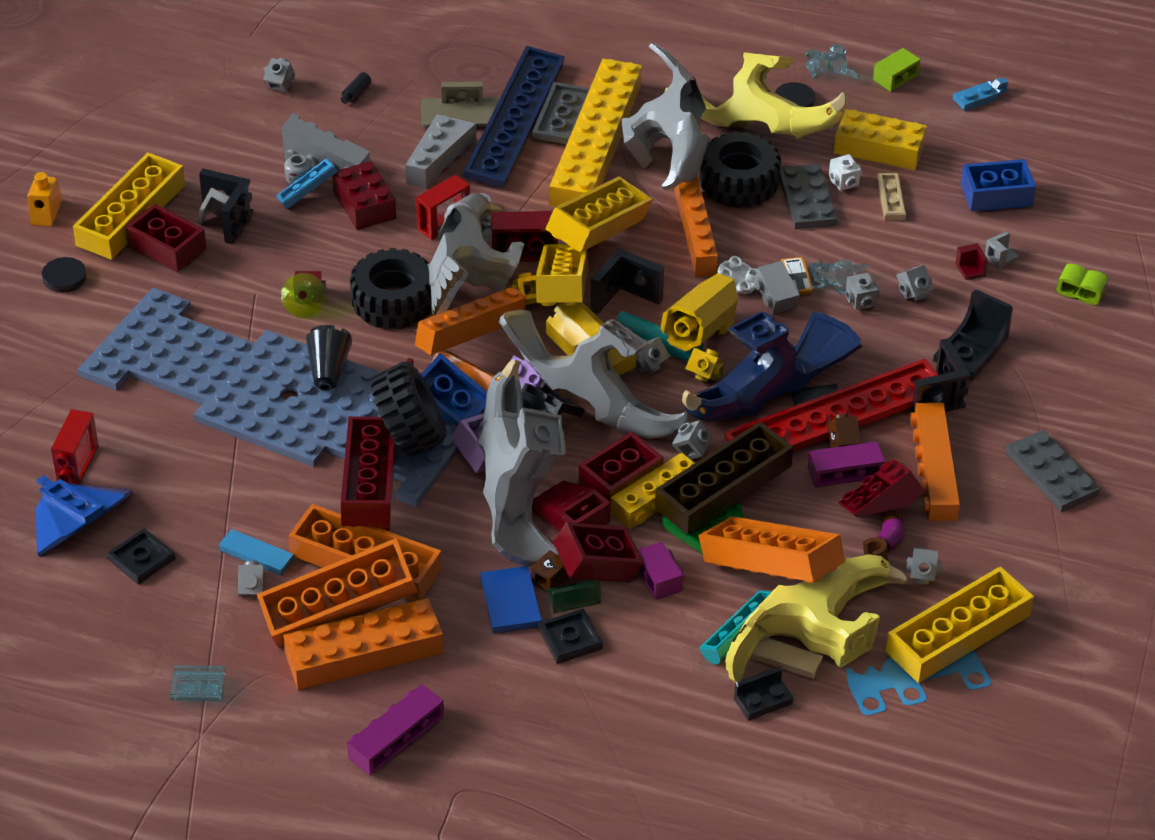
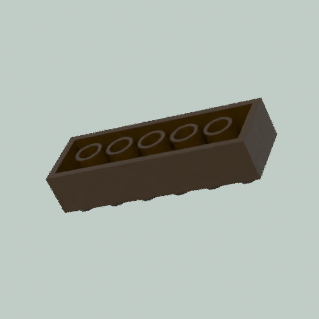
[655,421,793,535]

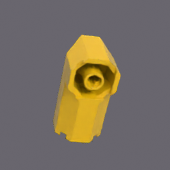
[660,273,738,351]
[546,302,636,375]

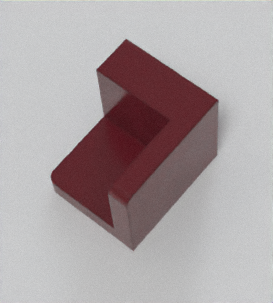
[955,243,988,280]

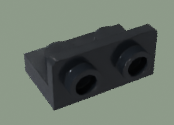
[734,667,794,721]

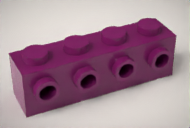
[347,684,444,776]

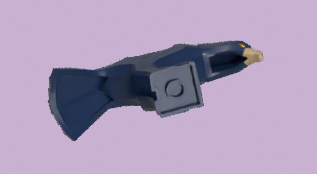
[682,311,862,423]

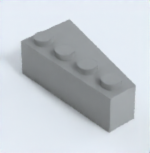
[282,113,370,170]
[405,114,476,189]

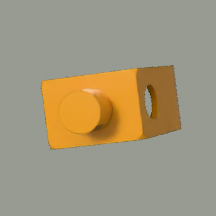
[28,172,62,227]

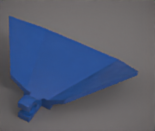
[35,475,133,557]

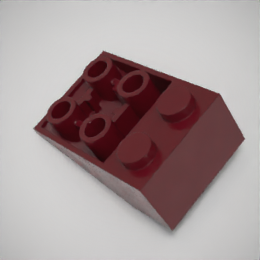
[838,459,926,517]
[532,480,611,532]

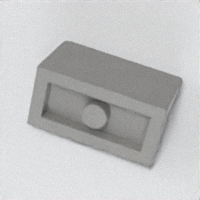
[198,188,229,225]

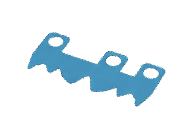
[846,651,991,715]

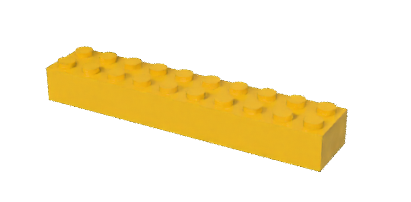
[549,58,642,207]

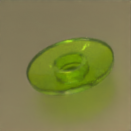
[281,273,326,318]

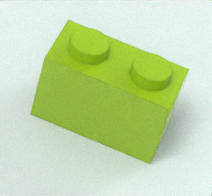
[873,48,921,92]

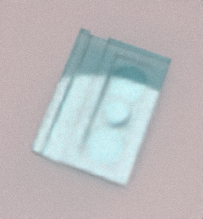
[170,665,226,701]

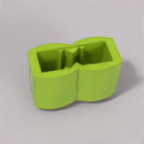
[1056,263,1109,305]

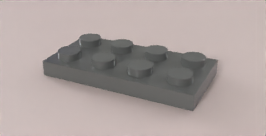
[532,82,590,145]
[780,164,837,229]
[1005,429,1100,512]

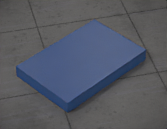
[480,566,542,633]

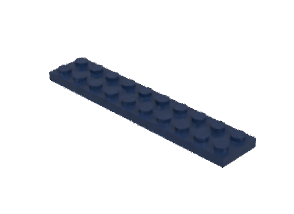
[463,45,565,188]

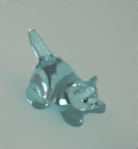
[805,44,860,80]
[809,260,869,294]

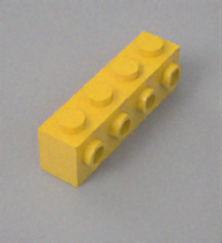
[611,452,695,530]

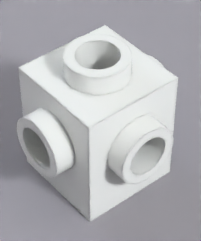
[829,154,862,191]

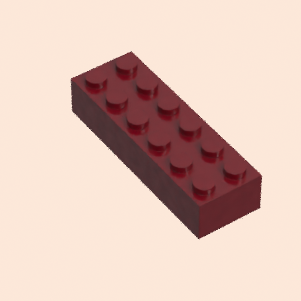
[341,416,396,527]

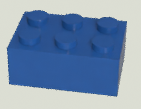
[960,159,1036,211]

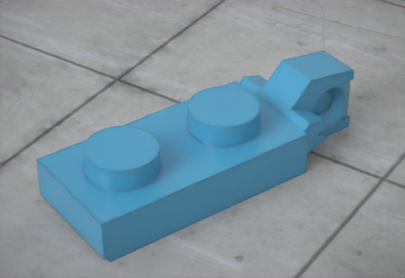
[953,78,1008,111]

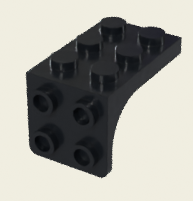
[933,289,1013,380]

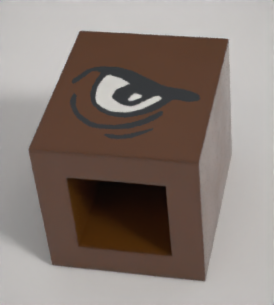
[827,414,861,448]
[531,550,569,594]

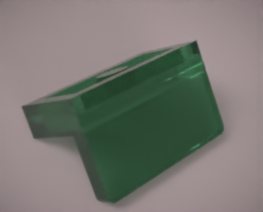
[547,580,601,614]

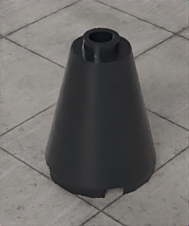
[306,325,352,391]

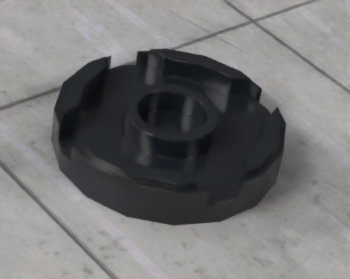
[775,82,815,108]
[42,257,86,292]

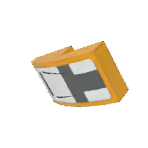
[780,257,813,295]

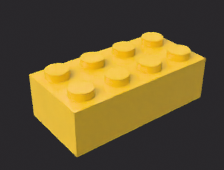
[834,109,927,170]

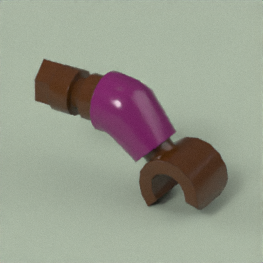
[863,509,905,561]

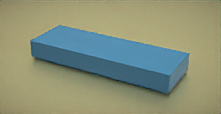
[276,158,338,209]
[219,529,294,576]

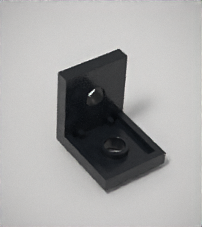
[199,169,253,245]
[590,248,664,314]
[911,338,971,412]
[522,383,585,417]

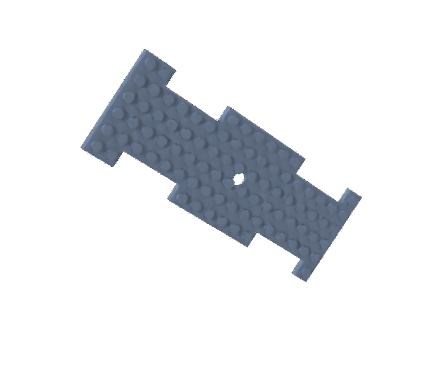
[77,287,484,507]

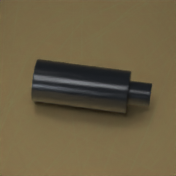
[340,72,372,104]

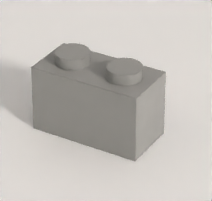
[754,261,800,315]

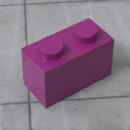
[637,542,685,600]

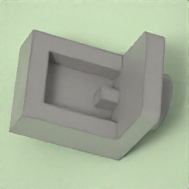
[238,561,265,596]

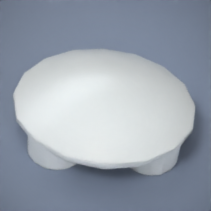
[718,256,757,294]

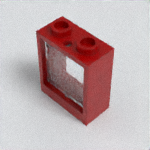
[416,174,470,241]
[51,409,99,484]

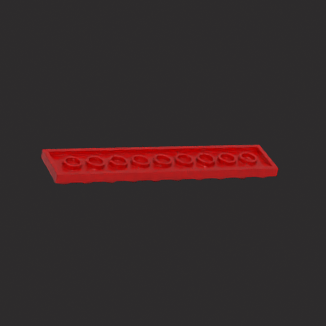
[724,359,939,451]

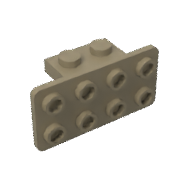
[421,81,500,128]

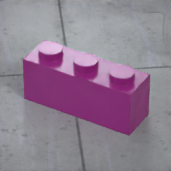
[808,442,885,488]

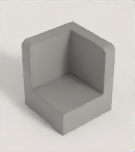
[985,231,1018,268]

